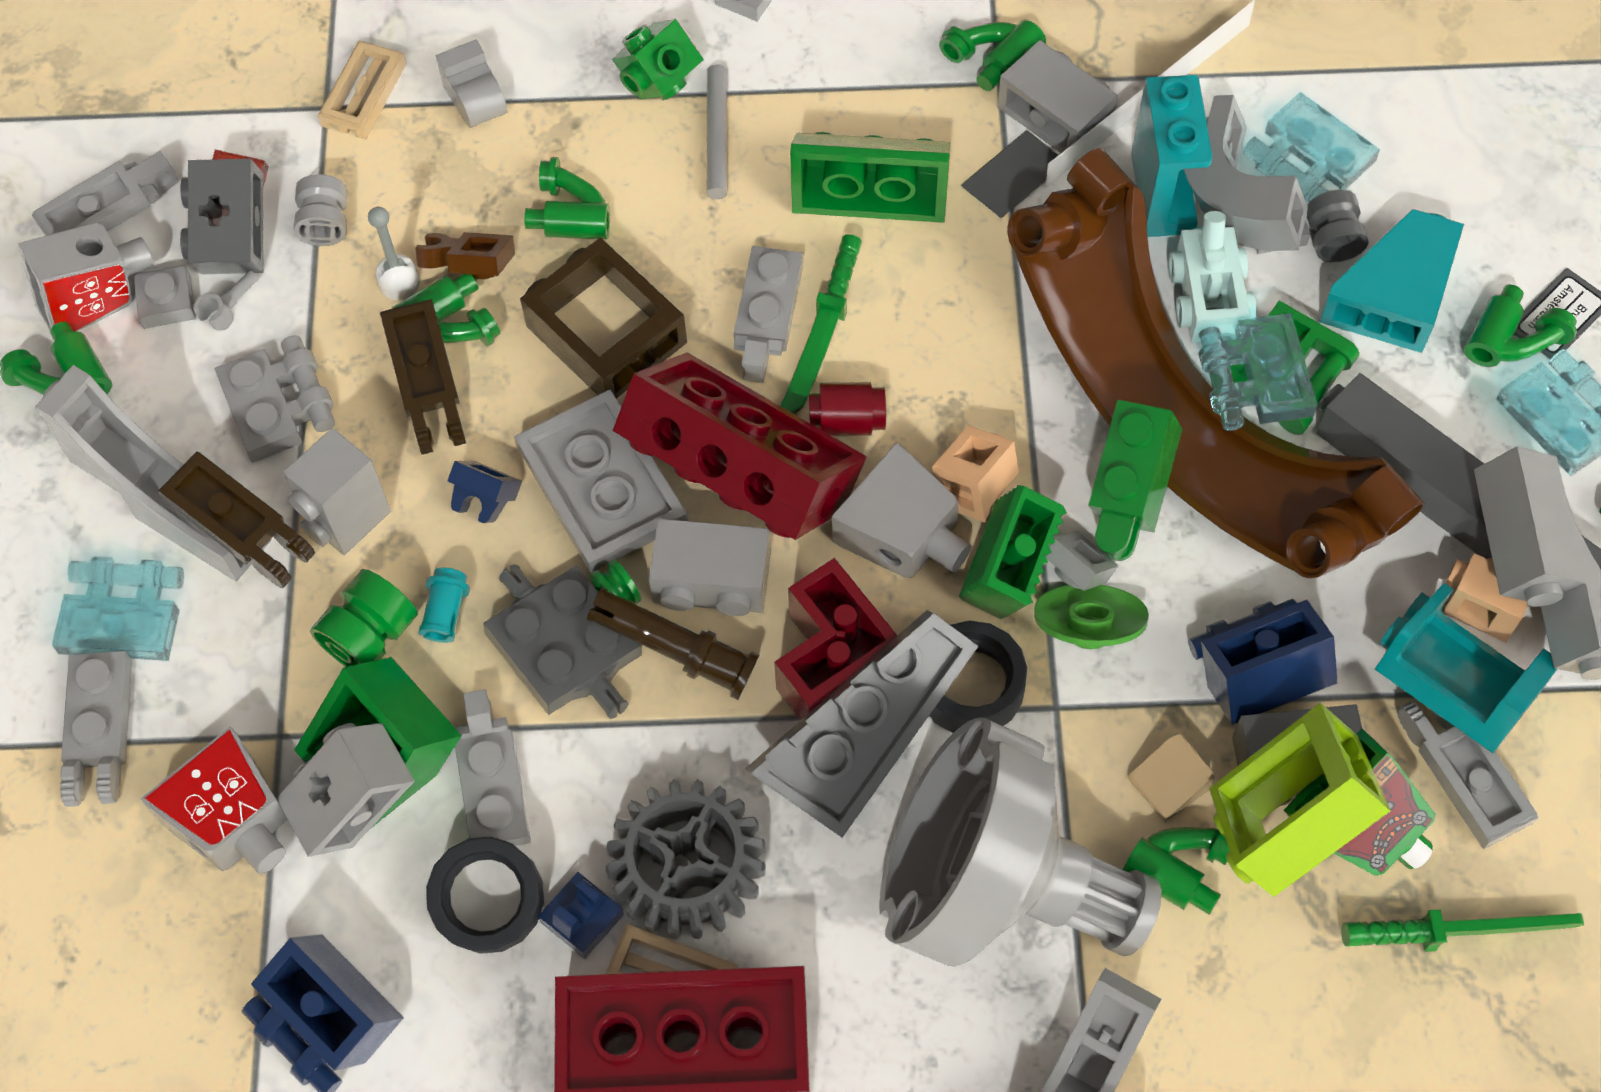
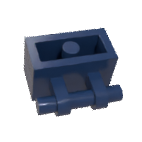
[1188,599,1338,725]
[242,934,404,1092]

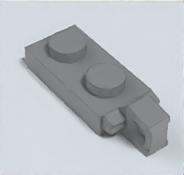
[31,151,179,236]
[734,246,803,383]
[455,689,531,846]

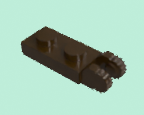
[380,299,466,455]
[158,451,315,588]

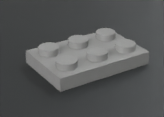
[514,390,688,573]

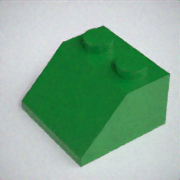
[294,657,462,828]

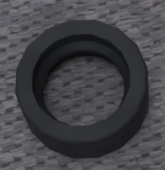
[929,620,1028,733]
[426,837,544,954]

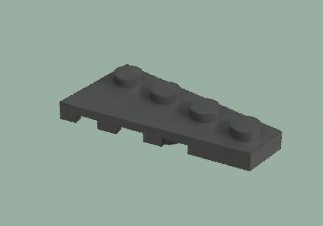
[745,610,978,838]

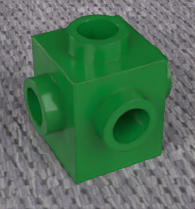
[612,19,704,100]

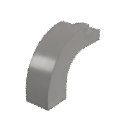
[1184,95,1308,251]
[1041,968,1161,1092]

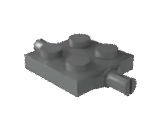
[483,564,642,719]

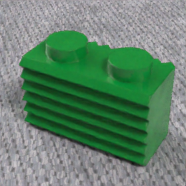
[959,485,1067,619]

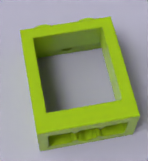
[1209,703,1390,897]

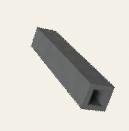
[1316,373,1601,569]

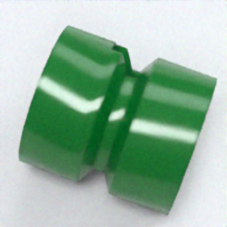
[310,569,418,667]

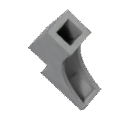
[35,365,271,582]
[1474,446,1601,680]

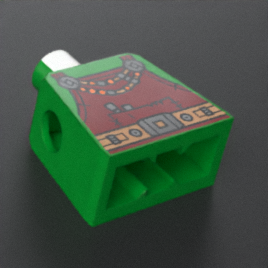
[1284,728,1435,876]

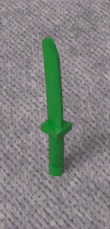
[780,234,862,414]
[1341,910,1584,952]

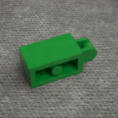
[1088,400,1183,561]

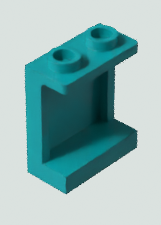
[1131,75,1213,237]
[1374,583,1558,753]

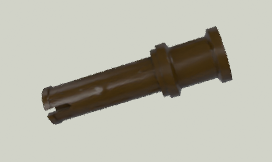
[587,587,760,700]

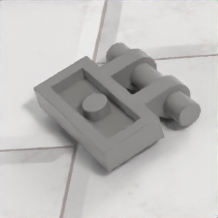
[214,336,335,463]

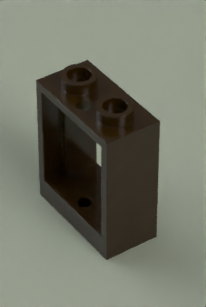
[520,237,687,399]

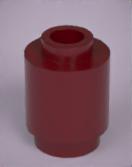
[809,382,886,436]

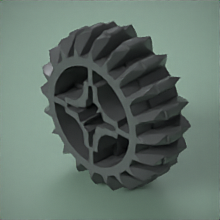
[606,779,766,940]

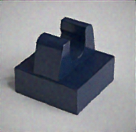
[447,461,522,523]
[538,872,624,959]

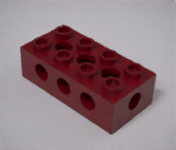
[612,352,867,540]
[554,966,810,1092]

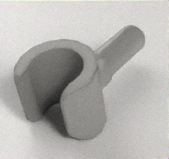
[193,271,258,330]

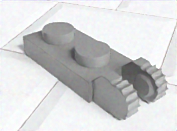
[60,651,132,807]
[1397,701,1539,850]

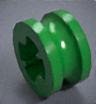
[590,559,641,604]

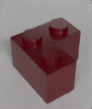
[774,557,898,720]

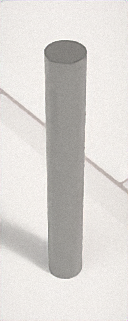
[707,65,727,199]

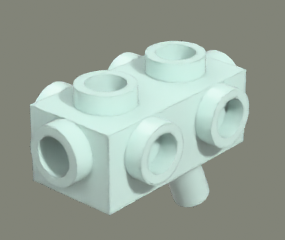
[1168,211,1256,350]

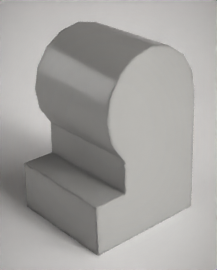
[436,39,508,128]

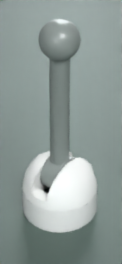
[368,206,420,300]

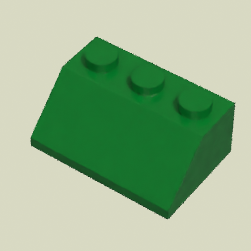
[790,132,950,223]

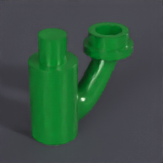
[939,20,1046,91]
[524,157,610,239]
[392,274,501,347]
[1464,285,1577,367]
[0,322,112,395]
[1122,827,1230,915]

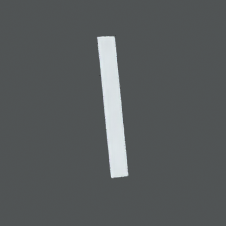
[1045,0,1255,188]

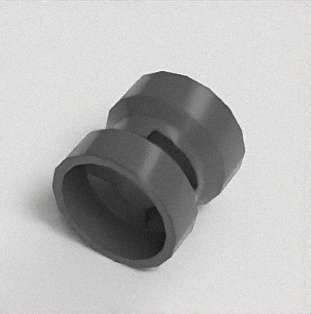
[1307,189,1369,262]

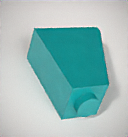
[1319,209,1464,353]

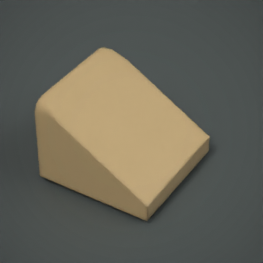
[1128,732,1215,822]

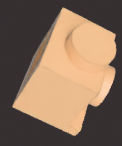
[932,425,1019,523]
[1443,553,1528,642]

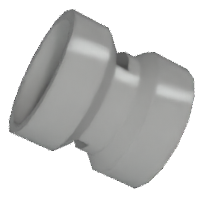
[294,174,348,246]

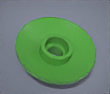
[1034,585,1149,649]

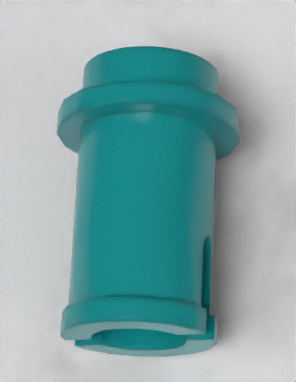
[419,567,470,643]

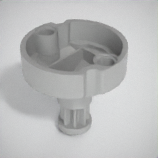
[879,718,1162,967]

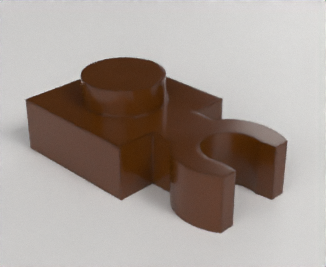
[415,232,515,280]

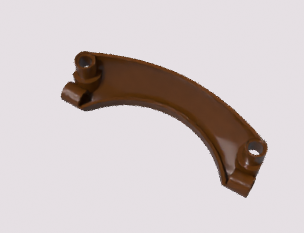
[1007,148,1425,579]

